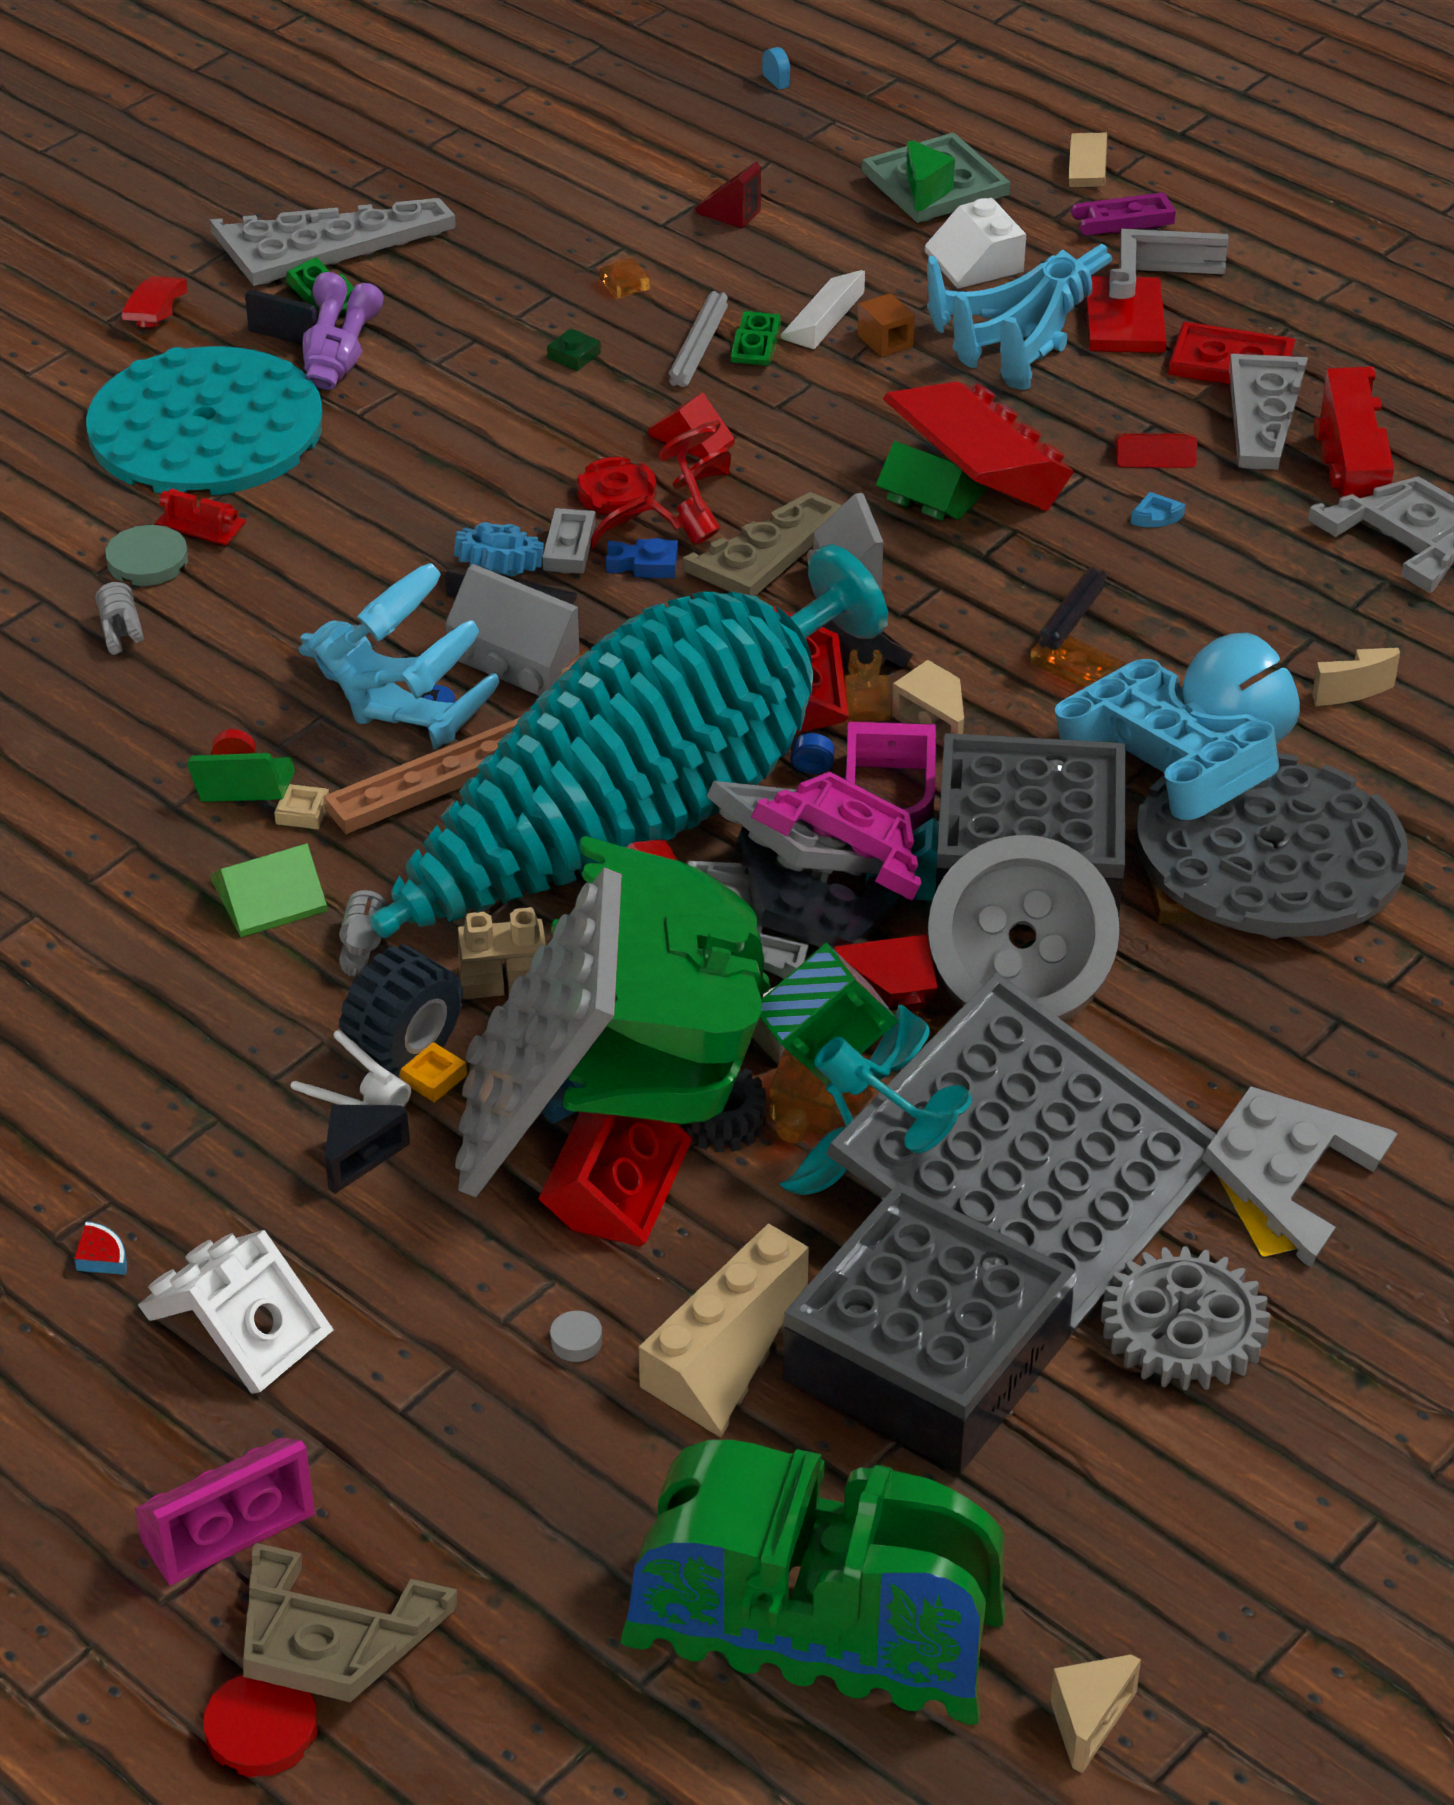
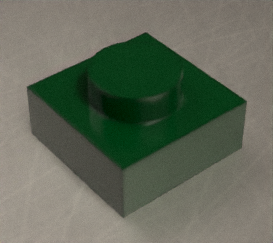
[547,328,601,371]

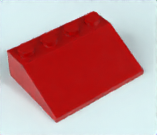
[883,381,1074,511]

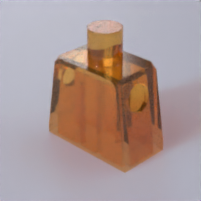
[770,1049,875,1143]

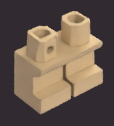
[458,907,546,999]

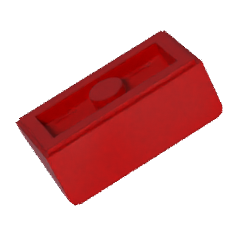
[1114,433,1197,468]

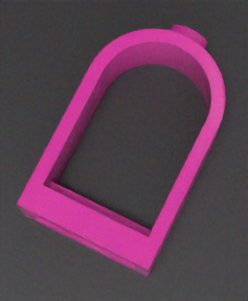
[846,722,936,831]

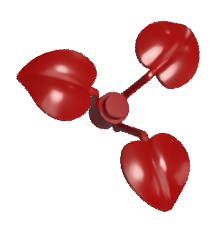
[590,420,731,550]

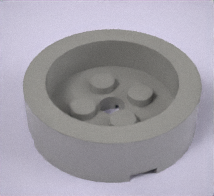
[928,835,1119,1021]

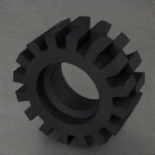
[680,1068,766,1152]

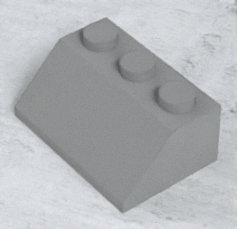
[445,564,580,696]

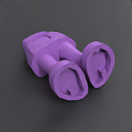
[303,272,384,390]

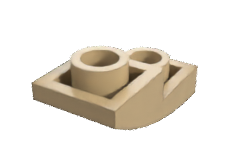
[1069,133,1107,187]
[1312,648,1400,706]

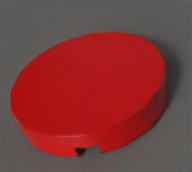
[577,457,656,515]
[204,1674,318,1777]

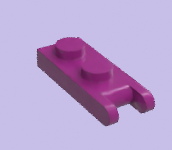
[1070,192,1176,235]

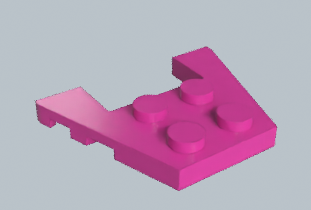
[751,772,921,901]

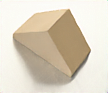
[1050,1654,1141,1773]

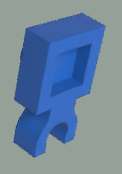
[606,538,678,578]

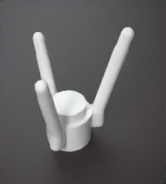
[291,1030,411,1107]

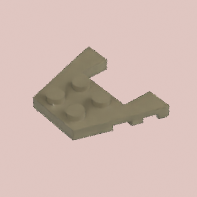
[243,1543,457,1702]

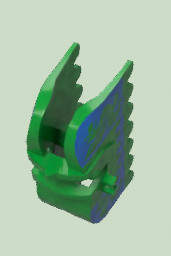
[620,1440,1005,1725]

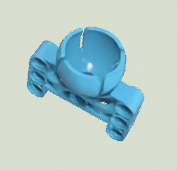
[1055,633,1300,820]

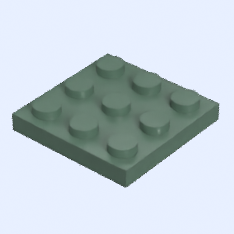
[862,132,1010,223]

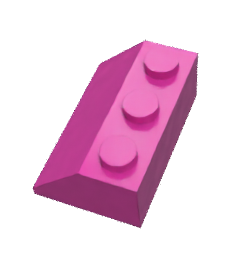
[135,1438,315,1586]

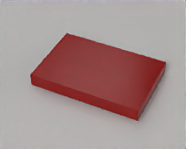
[1086,276,1166,353]
[1168,321,1296,384]

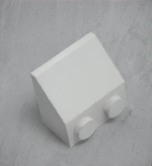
[925,198,1026,289]

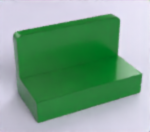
[187,753,295,802]

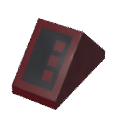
[694,161,761,228]

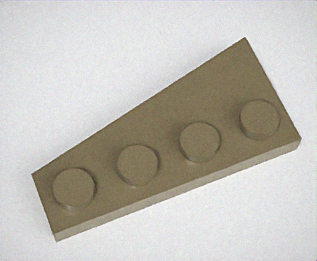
[683,492,842,596]

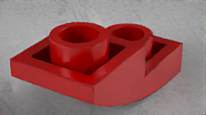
[122,276,187,327]

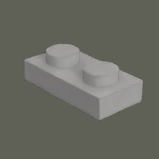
[543,508,596,574]

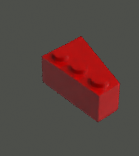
[1314,366,1394,498]

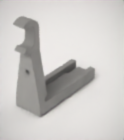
[1109,229,1229,299]

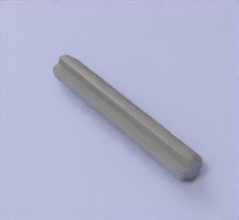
[669,291,728,388]

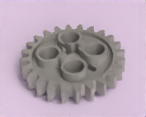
[1101,1246,1270,1390]

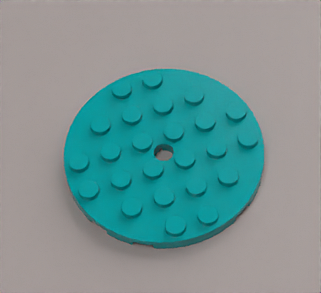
[86,346,323,496]

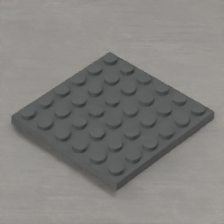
[826,972,1216,1338]

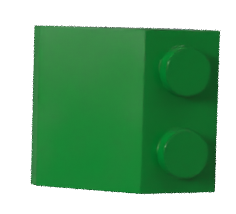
[876,441,988,521]

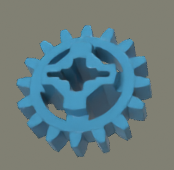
[453,522,544,576]

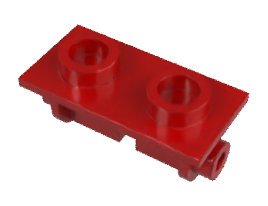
[155,488,246,545]

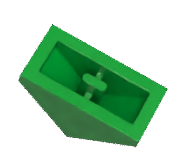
[906,141,955,211]

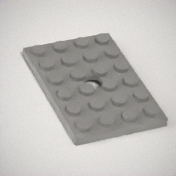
[455,867,622,1197]

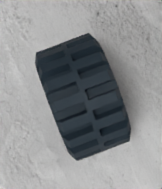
[339,945,463,1076]

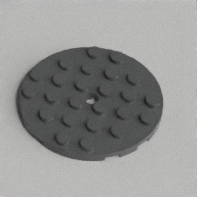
[1135,753,1408,939]

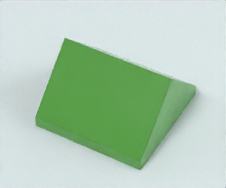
[210,843,327,937]

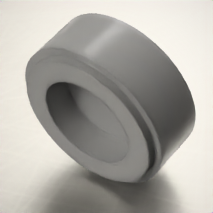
[550,1311,602,1362]

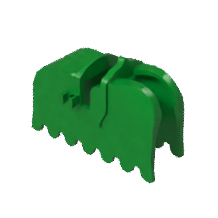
[551,836,770,1124]

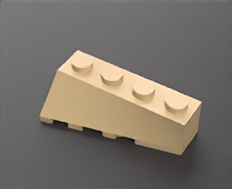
[639,1223,809,1438]

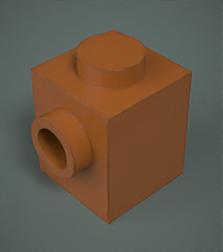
[857,293,915,357]

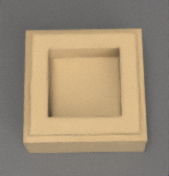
[274,784,329,830]

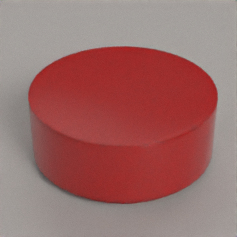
[211,729,256,755]

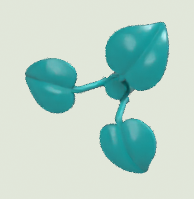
[779,1004,973,1195]

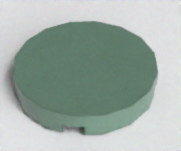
[105,525,188,587]

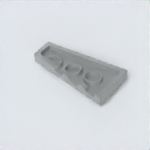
[1229,354,1308,470]

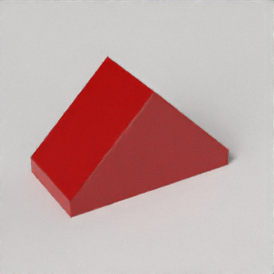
[648,392,735,459]

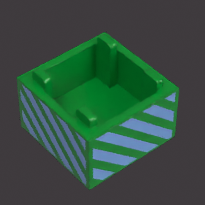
[760,942,899,1085]

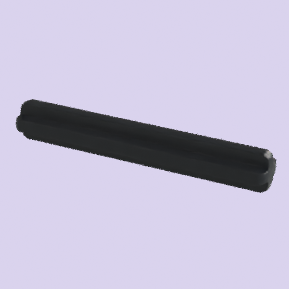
[1038,567,1107,651]

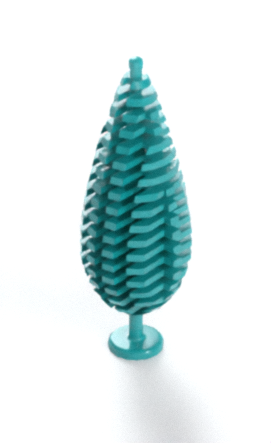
[370,544,888,938]

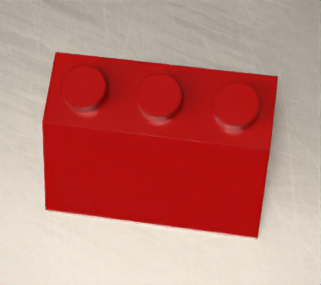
[769,604,849,734]
[538,1112,693,1247]

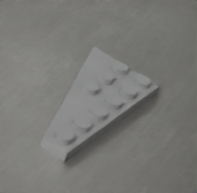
[209,198,456,286]

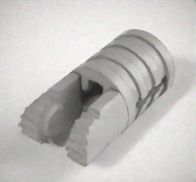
[95,582,144,655]
[339,890,388,977]

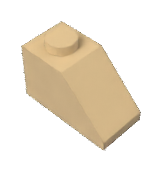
[892,660,964,748]

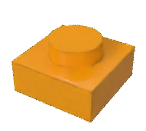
[399,1042,467,1103]

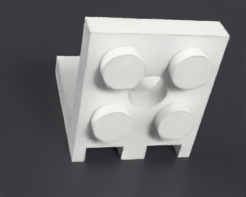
[138,1230,334,1394]

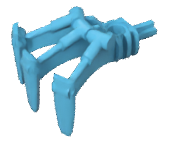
[927,244,1112,390]
[298,563,499,750]

